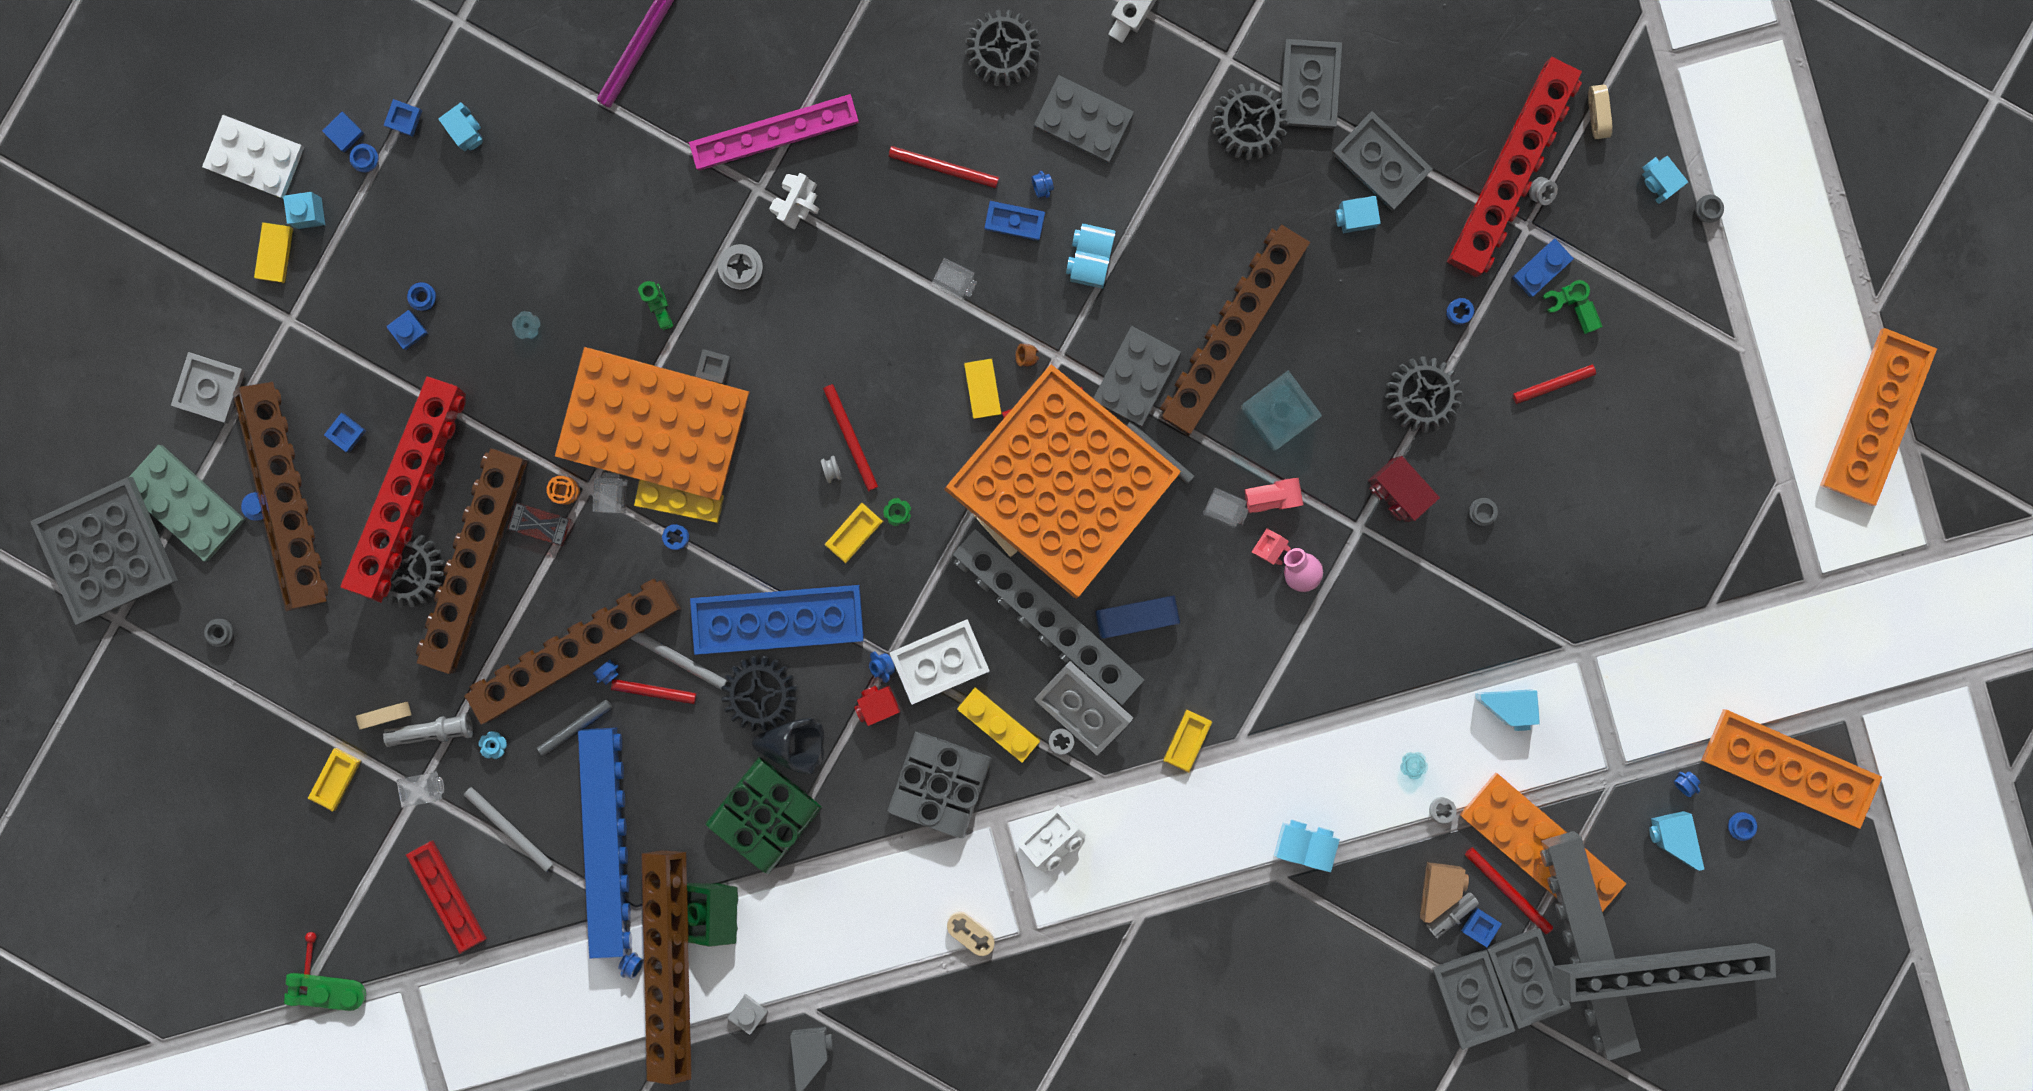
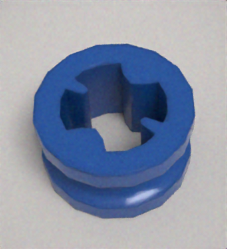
[1446,298,1474,325]
[662,525,689,550]

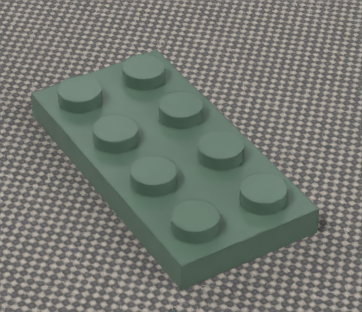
[129,445,245,562]

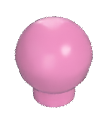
[1284,548,1323,592]

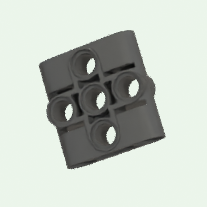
[887,731,992,839]

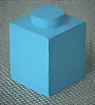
[283,192,325,229]
[1335,196,1381,233]

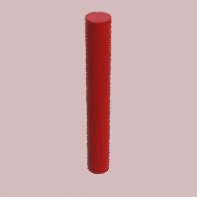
[1513,365,1596,404]
[611,679,697,704]

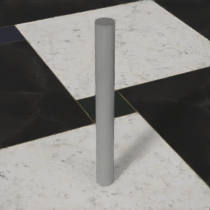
[631,633,727,690]
[464,787,554,872]

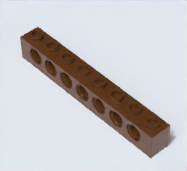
[1159,224,1310,436]
[233,382,328,612]
[416,448,528,674]
[464,578,681,725]
[642,850,691,1085]

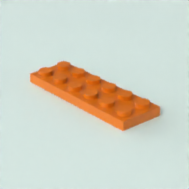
[1820,328,1937,506]
[1701,709,1882,829]
[1459,772,1626,912]

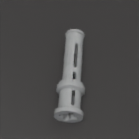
[383,713,473,747]

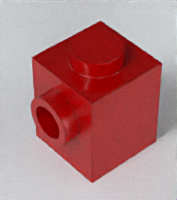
[855,685,900,726]

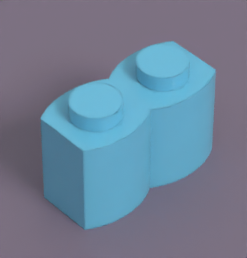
[1066,224,1115,289]
[1274,819,1340,872]

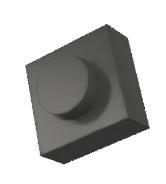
[695,349,731,384]

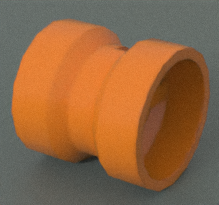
[547,476,580,505]

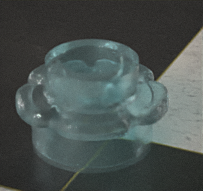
[512,311,540,339]
[1400,752,1428,779]

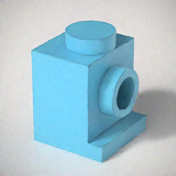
[439,103,483,151]
[1642,156,1688,204]

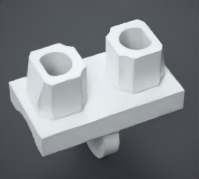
[769,173,819,229]

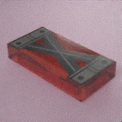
[508,503,571,546]

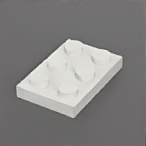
[202,115,304,199]
[890,619,990,704]

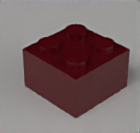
[1368,455,1440,522]

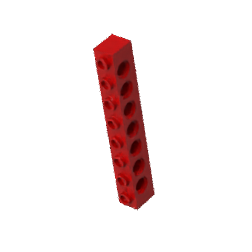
[1447,57,1582,277]
[340,376,466,603]

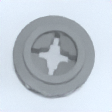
[718,244,763,290]

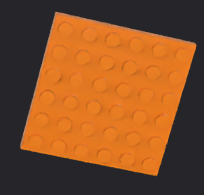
[944,364,1181,599]

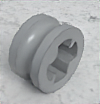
[1529,177,1558,205]
[821,456,842,484]
[1049,728,1074,754]
[1429,797,1457,823]

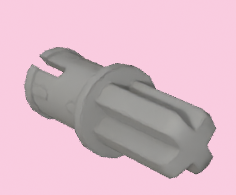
[1426,892,1479,939]

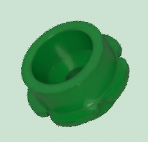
[883,498,911,526]

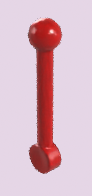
[300,932,317,991]

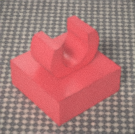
[1252,529,1291,565]

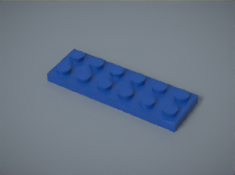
[690,585,864,655]

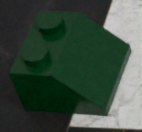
[687,883,738,947]

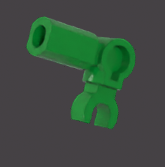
[1542,280,1603,334]
[638,281,674,331]

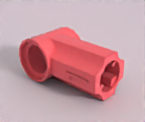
[1245,478,1304,513]

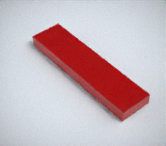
[406,840,487,953]

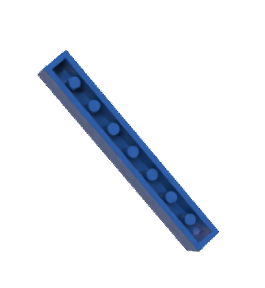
[578,728,632,959]

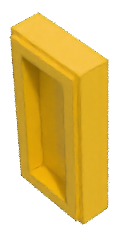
[254,222,293,283]
[964,359,1001,419]
[825,503,883,563]
[1163,709,1212,773]
[308,748,362,811]

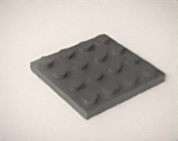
[30,477,178,625]

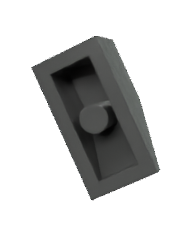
[790,1026,834,1091]

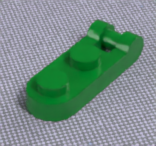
[284,973,367,1011]

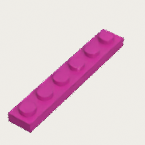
[689,94,859,171]

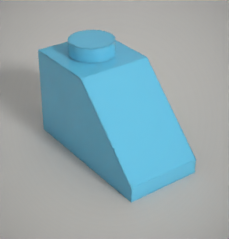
[1475,689,1540,731]
[1649,811,1705,871]

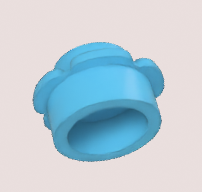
[479,731,507,759]

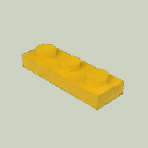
[634,479,724,523]
[957,687,1040,763]

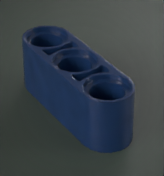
[1095,595,1180,639]

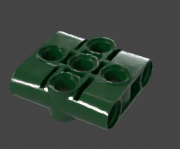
[705,757,822,874]

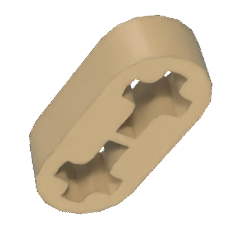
[1588,85,1612,139]
[356,702,412,730]
[947,911,995,956]

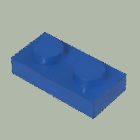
[984,201,1045,241]
[1512,238,1574,298]

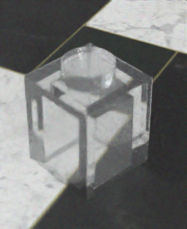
[932,258,977,301]
[592,473,627,514]
[1202,488,1249,528]
[397,771,444,808]

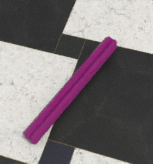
[597,0,674,108]

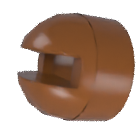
[1016,344,1039,367]

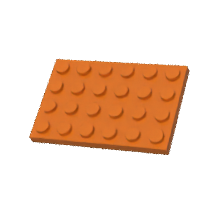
[555,347,750,501]

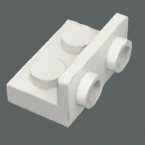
[1017,805,1086,873]

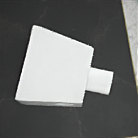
[1108,0,1157,43]

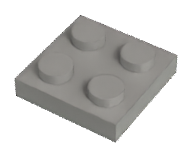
[171,352,245,423]

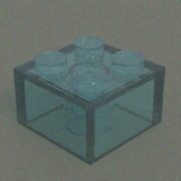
[1240,371,1322,452]

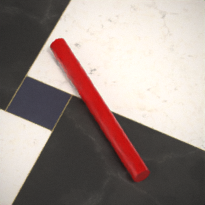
[888,146,999,188]
[823,384,878,491]
[1465,847,1553,935]

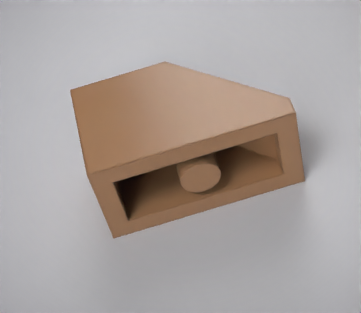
[1420,862,1469,923]

